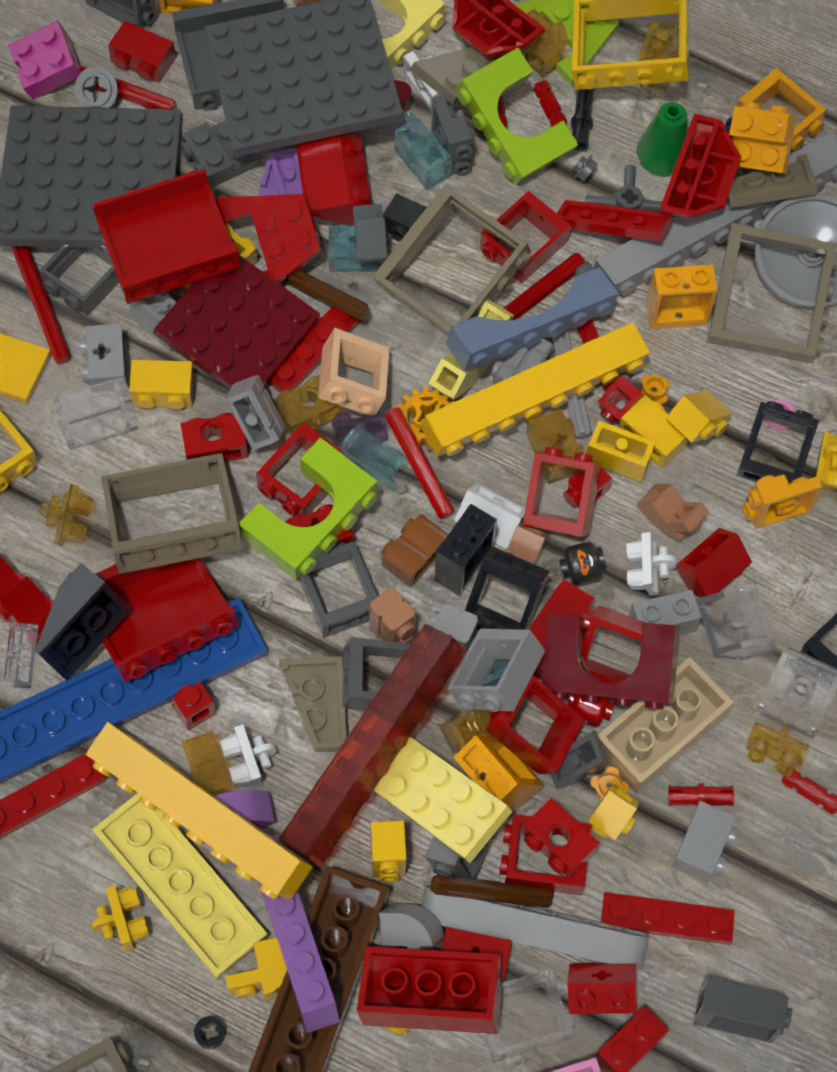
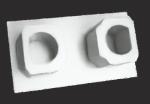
[626,532,677,596]
[219,725,276,790]

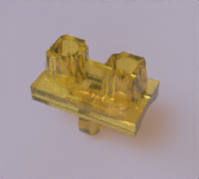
[39,484,93,546]
[746,722,810,777]

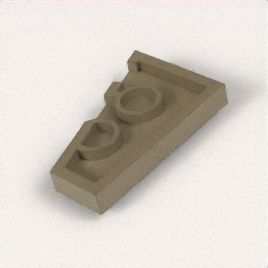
[410,47,499,105]
[728,153,817,208]
[279,656,347,752]

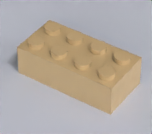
[598,657,734,794]

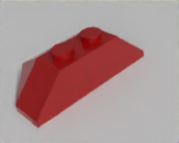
[452,0,546,59]
[660,113,741,219]

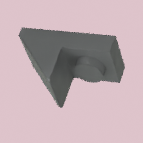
[353,204,387,263]
[550,731,608,789]

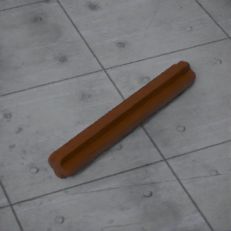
[283,270,370,320]
[430,875,553,908]

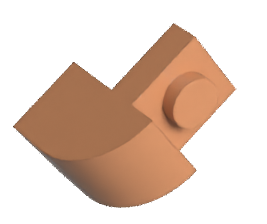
[636,484,709,541]
[504,522,550,565]

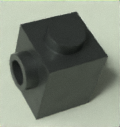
[383,193,427,241]

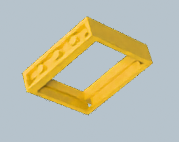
[572,0,689,90]

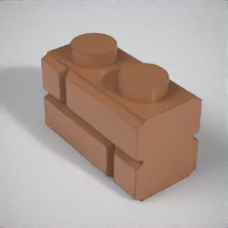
[369,588,416,643]

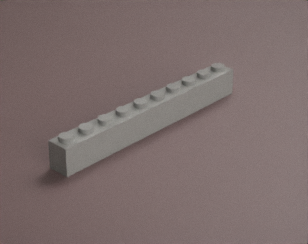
[594,132,837,296]

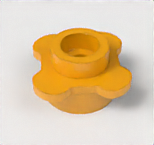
[640,375,670,405]
[590,766,629,800]

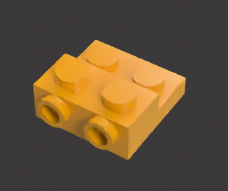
[729,101,797,174]
[742,474,822,529]

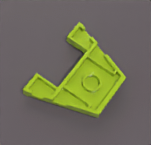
[516,0,620,87]

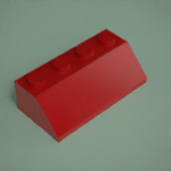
[296,130,371,228]
[357,946,501,1034]

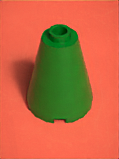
[636,102,689,177]

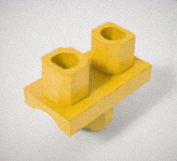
[815,432,837,490]
[90,885,149,952]

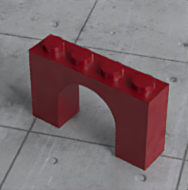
[542,613,680,709]

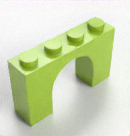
[456,48,578,185]
[238,438,378,581]

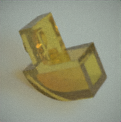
[525,9,567,78]

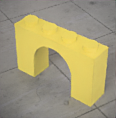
[377,0,445,70]

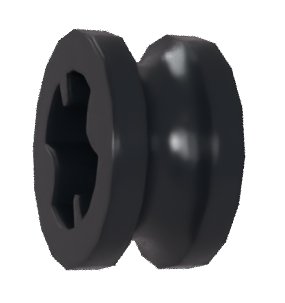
[194,1016,225,1050]

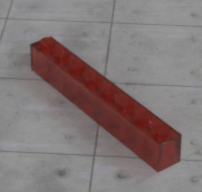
[278,624,466,868]

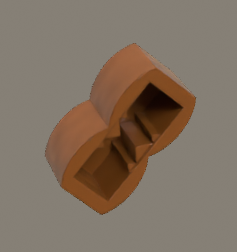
[381,514,448,587]

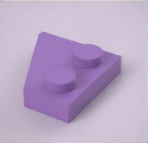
[259,148,303,196]

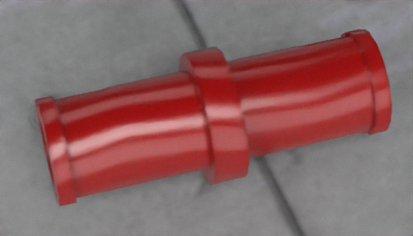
[668,783,734,806]

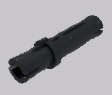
[571,88,594,151]

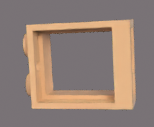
[318,328,389,417]

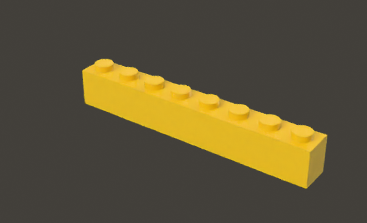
[420,322,651,457]
[86,722,313,900]

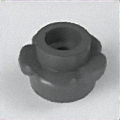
[572,155,598,182]

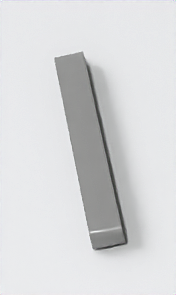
[421,885,650,970]

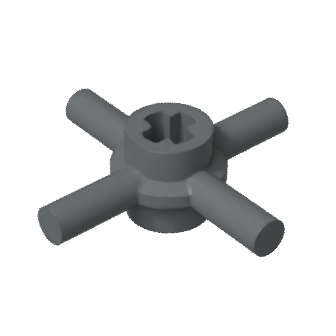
[585,165,663,244]

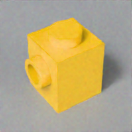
[588,783,639,840]

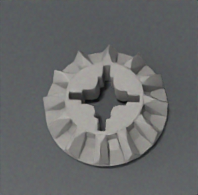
[74,66,120,108]

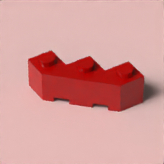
[0,556,54,647]

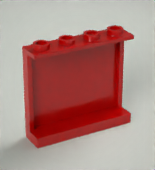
[92,168,241,304]
[96,558,239,683]

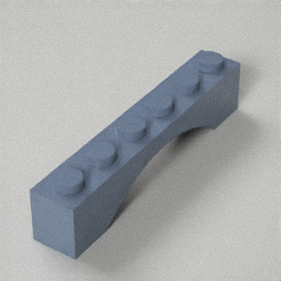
[446,267,619,371]

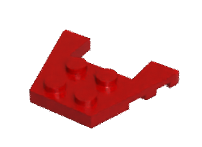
[215,194,323,283]

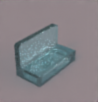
[338,423,406,490]

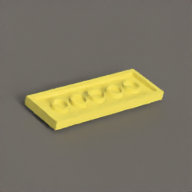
[336,713,513,863]
[92,793,268,980]

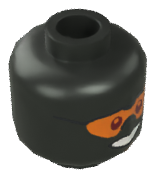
[559,542,607,585]

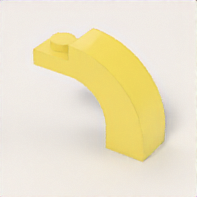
[428,300,514,399]

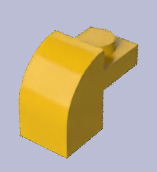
[225,937,287,1002]

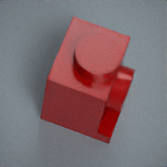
[597,375,645,424]
[563,468,612,508]
[172,682,216,731]

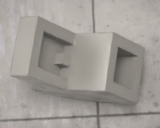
[379,904,444,950]

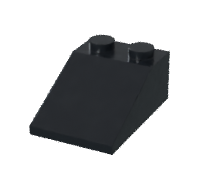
[35,563,131,681]

